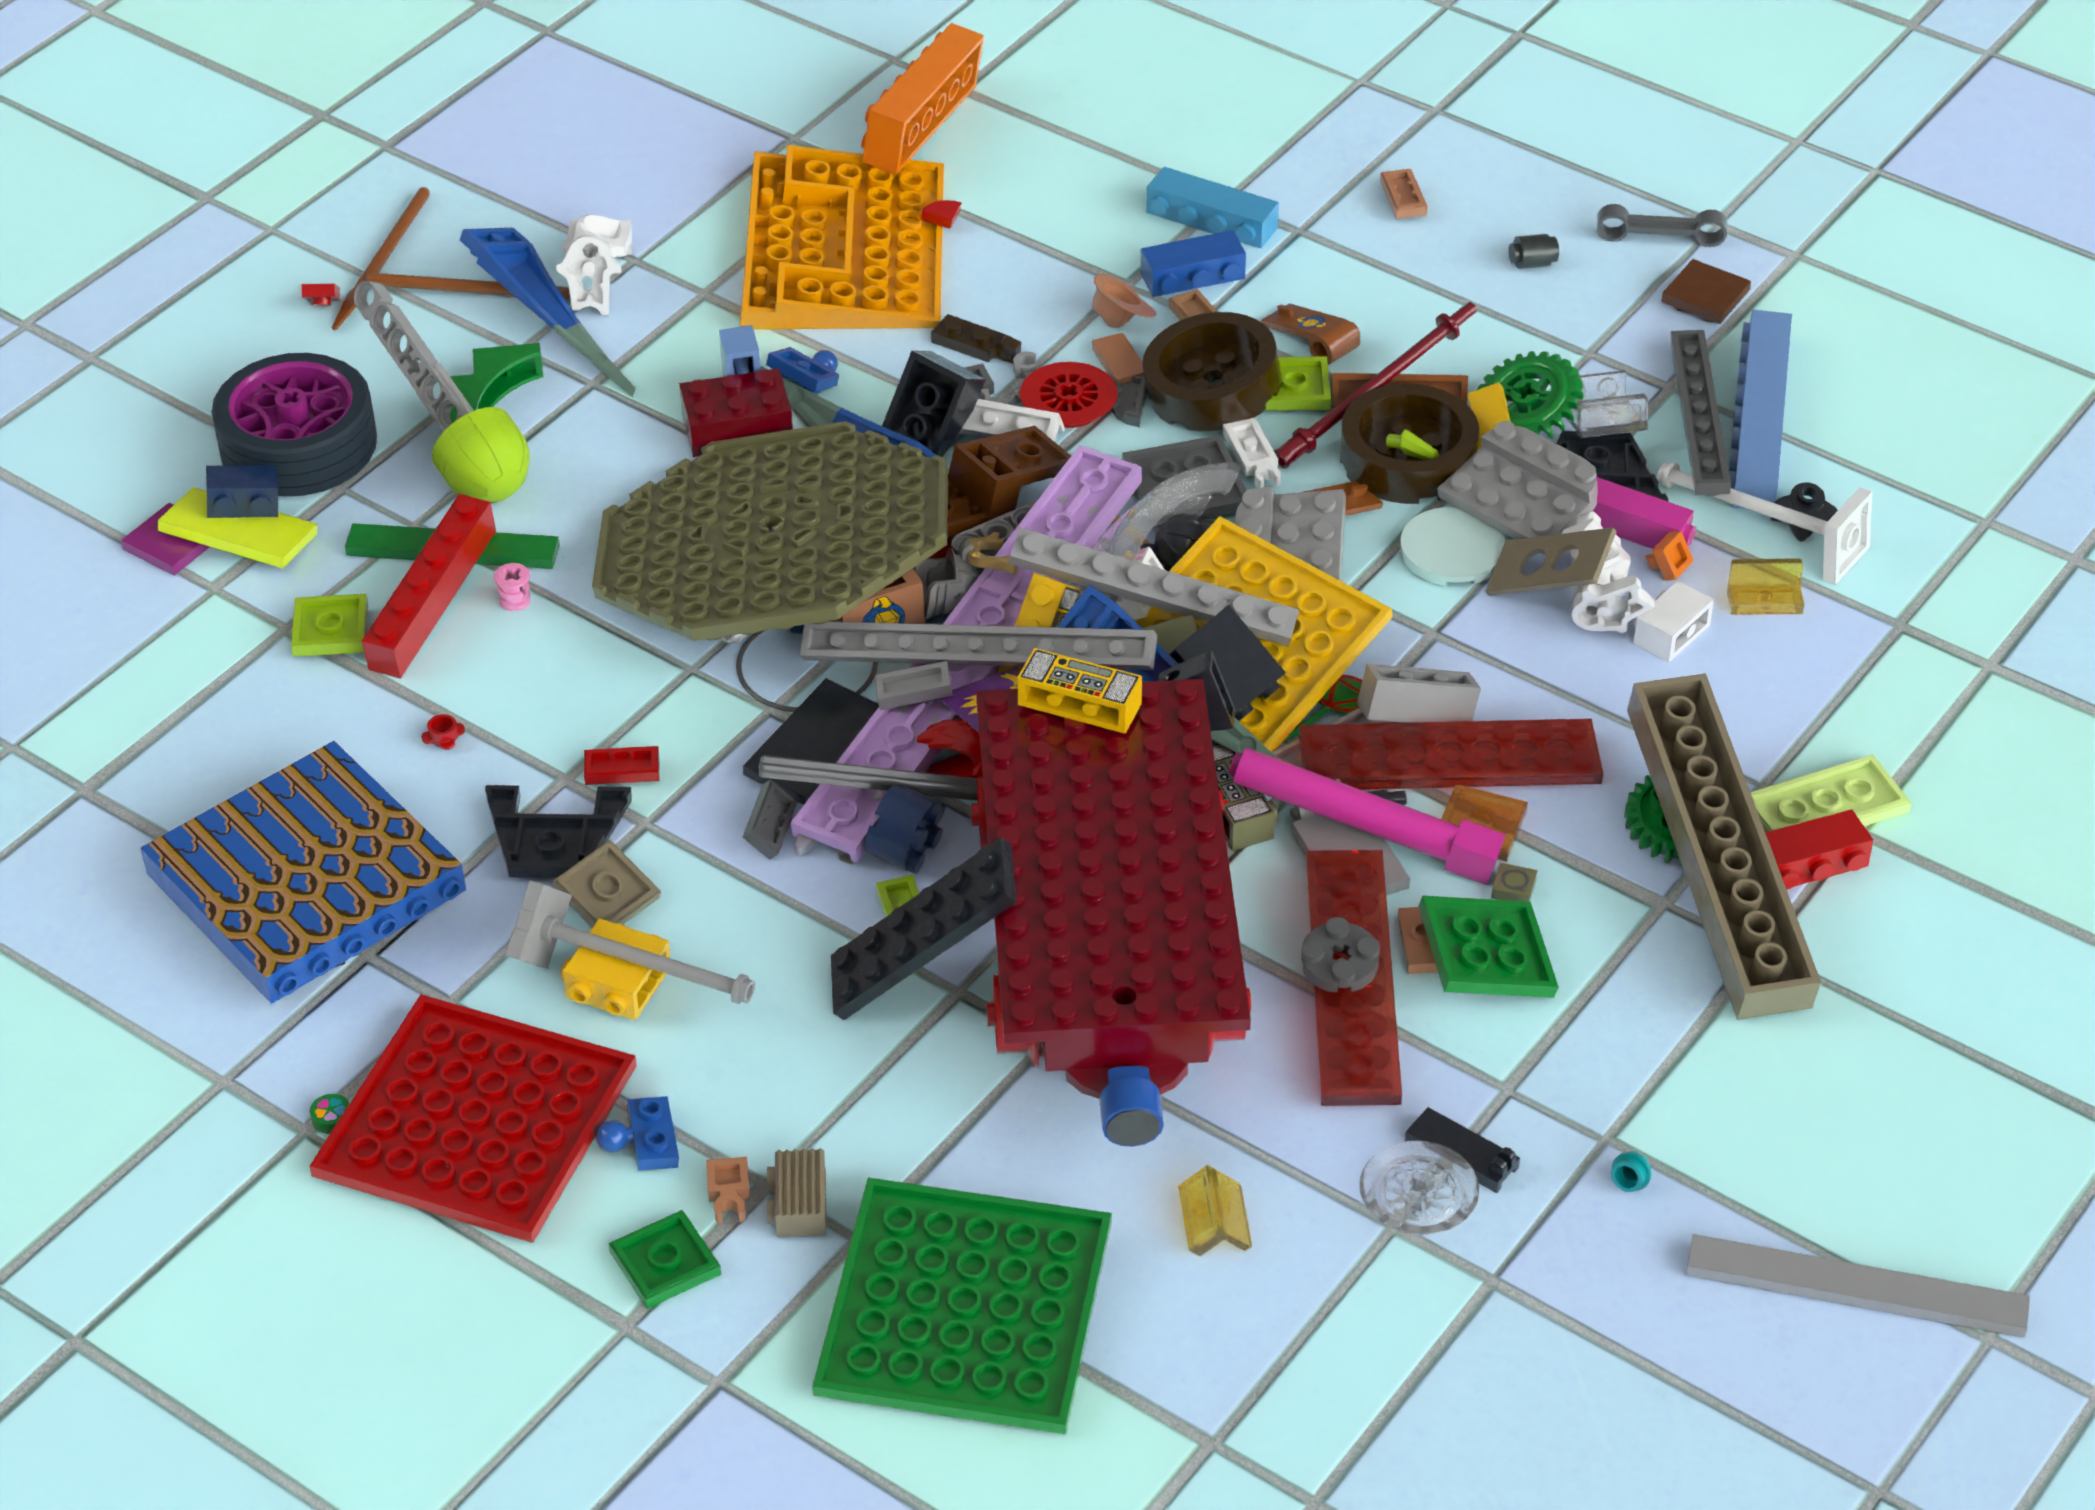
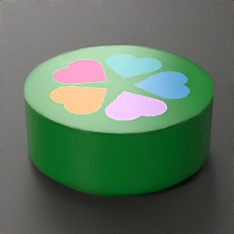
[310,1094,350,1134]

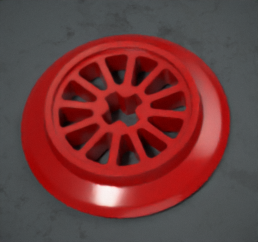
[1020,362,1118,428]

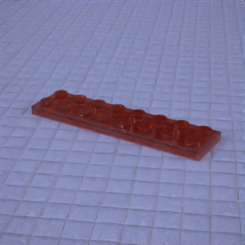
[1298,718,1604,790]
[1305,850,1402,1106]

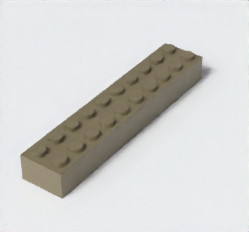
[1627,673,1821,1020]

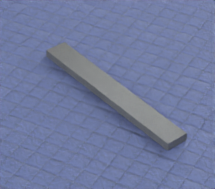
[1686,1234,2030,1337]

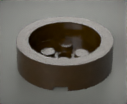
[1142,312,1282,431]
[1340,384,1479,504]

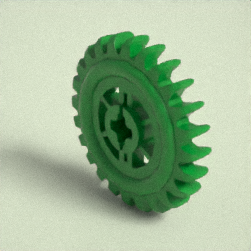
[1477,351,1584,439]

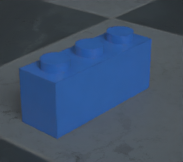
[1140,230,1246,297]

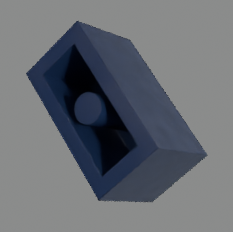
[206,465,278,518]

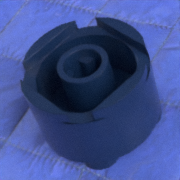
[865,785,945,874]

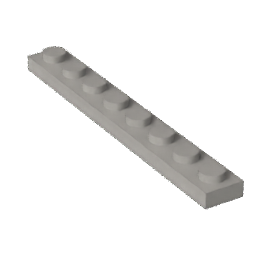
[1009,527,1299,646]

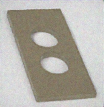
[1485,527,1617,596]

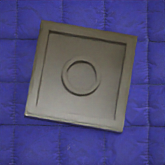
[552,840,661,928]

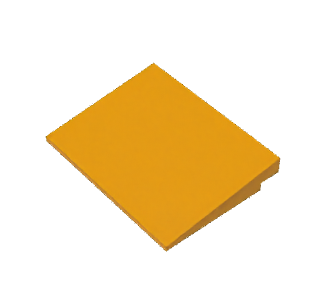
[740,145,944,330]

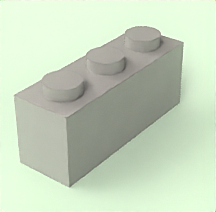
[1357,664,1481,730]

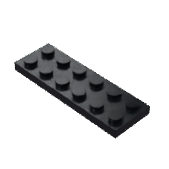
[831,837,1017,1020]

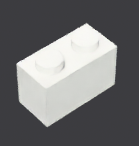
[1633,580,1714,663]

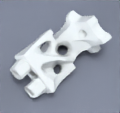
[556,215,632,315]
[1562,511,1655,633]

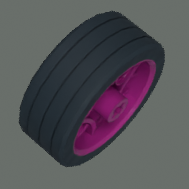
[211,353,377,497]

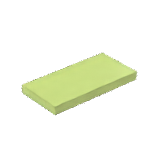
[1750,754,1911,832]

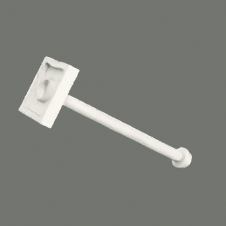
[1658,462,1872,585]

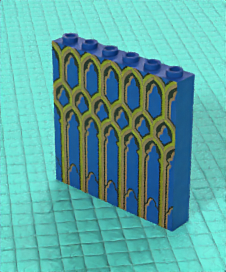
[140,741,466,1004]

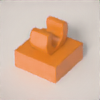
[1645,531,1694,580]

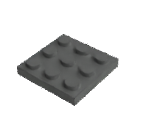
[1122,435,1247,529]

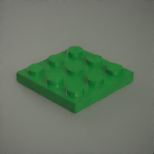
[1418,895,1559,998]

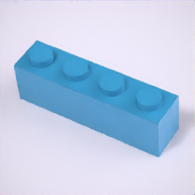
[1146,167,1279,248]

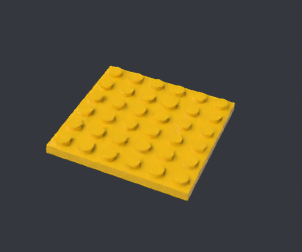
[1134,516,1393,752]

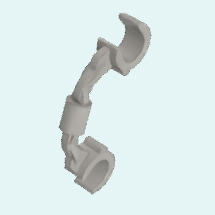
[978,352,1037,405]

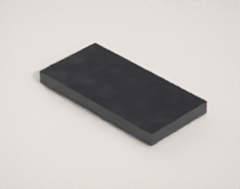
[743,678,879,805]

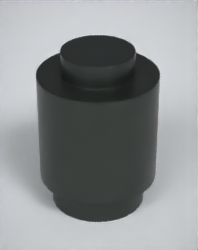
[1508,234,1559,269]

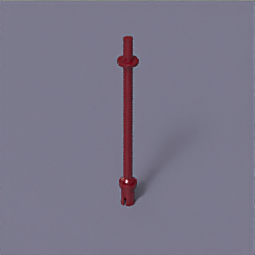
[1274,302,1477,469]

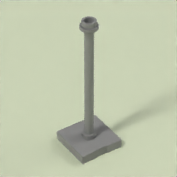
[505,880,755,1004]

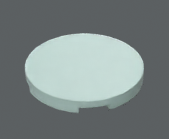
[1400,507,1506,586]

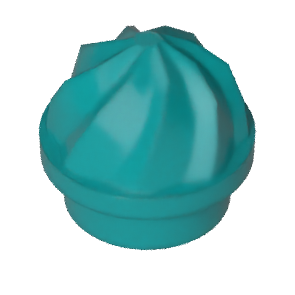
[1611,1151,1652,1192]

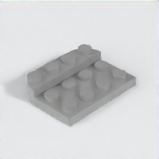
[1437,421,1598,556]
[1235,486,1346,581]

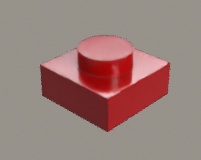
[302,283,340,306]

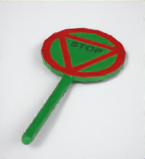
[1283,674,1363,743]

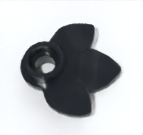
[1770,482,1838,542]

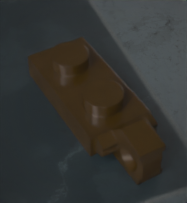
[931,314,1022,364]

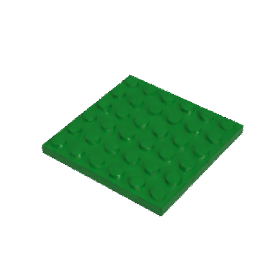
[812,1177,1112,1434]

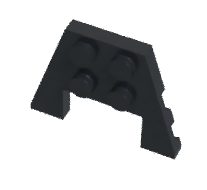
[1556,431,1668,501]
[485,785,632,878]

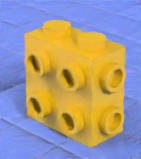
[561,918,671,1021]

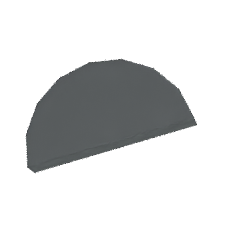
[1111,376,1148,427]

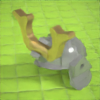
[913,532,1018,621]

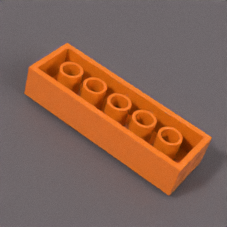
[861,23,984,175]

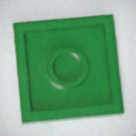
[608,1210,721,1309]

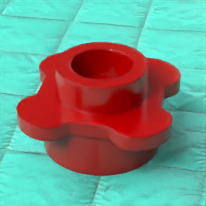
[421,714,465,750]

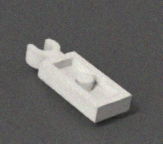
[1223,418,1281,489]

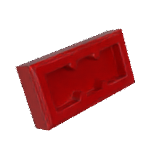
[584,746,660,785]

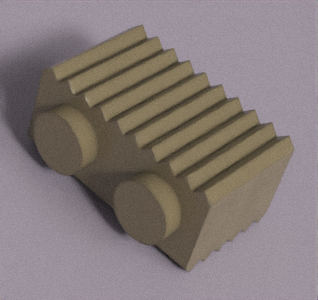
[767,1148,826,1237]

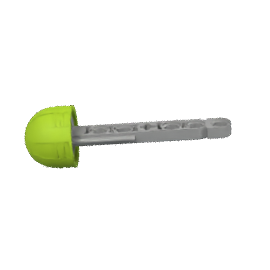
[354,281,530,503]

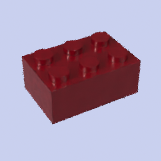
[679,368,793,457]

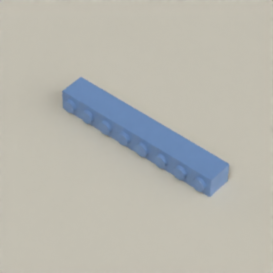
[1729,309,1792,509]

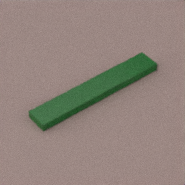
[345,523,560,569]

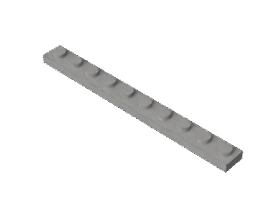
[800,622,1157,670]

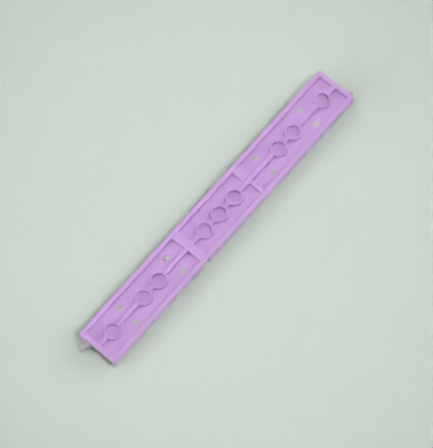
[791,445,1142,865]

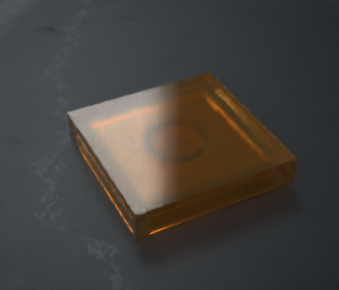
[1441,784,1528,862]

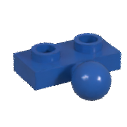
[766,347,840,393]
[596,1096,679,1171]

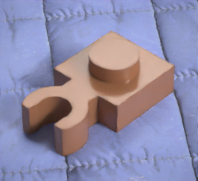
[706,1157,750,1224]

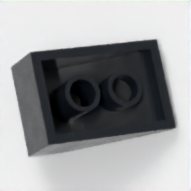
[882,351,986,457]

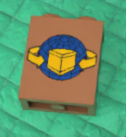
[831,568,925,624]

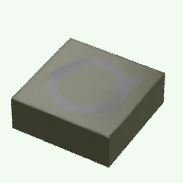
[1491,862,1538,902]

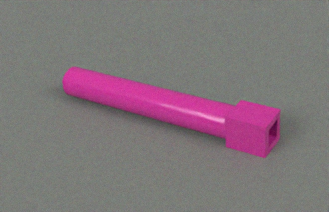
[1229,747,1506,885]

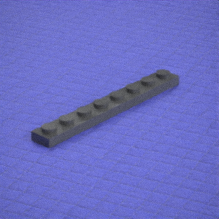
[1670,330,1731,496]

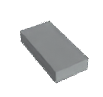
[875,661,953,710]

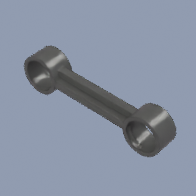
[1597,204,1727,247]

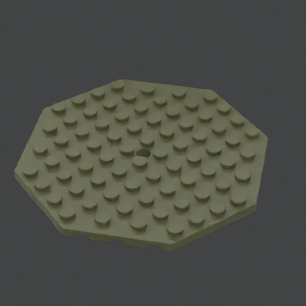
[592,421,948,641]

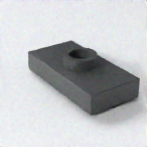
[742,780,797,860]

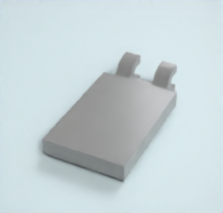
[1290,779,1410,910]

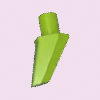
[1386,429,1439,460]

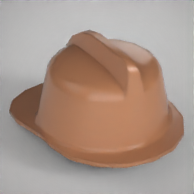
[1092,274,1156,328]

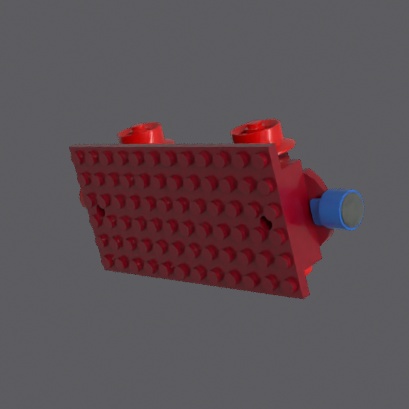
[971,679,1251,1147]

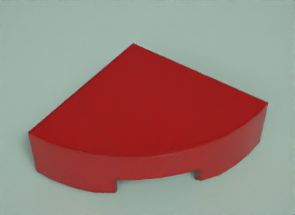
[921,200,962,229]

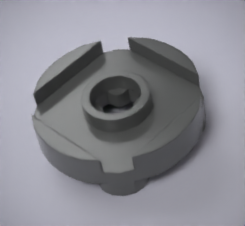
[1301,917,1380,992]

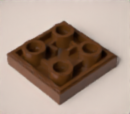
[1661,259,1751,324]

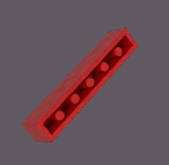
[362,494,496,679]

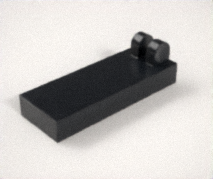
[1405,1107,1520,1193]

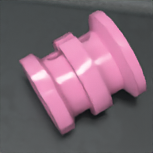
[494,563,530,611]

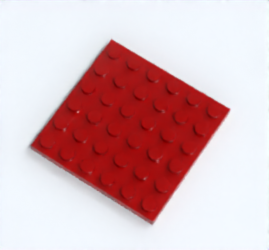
[309,994,637,1243]

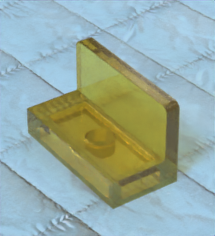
[1727,558,1804,615]
[1178,1165,1252,1256]

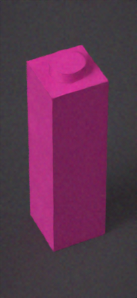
[1593,477,1696,549]

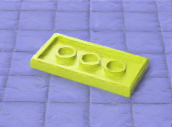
[158,487,317,569]

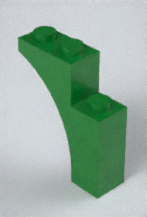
[442,343,543,433]

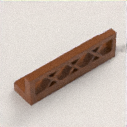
[1331,373,1468,407]

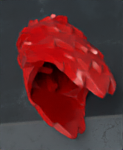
[916,719,982,778]

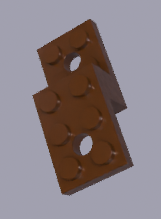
[947,425,1071,538]

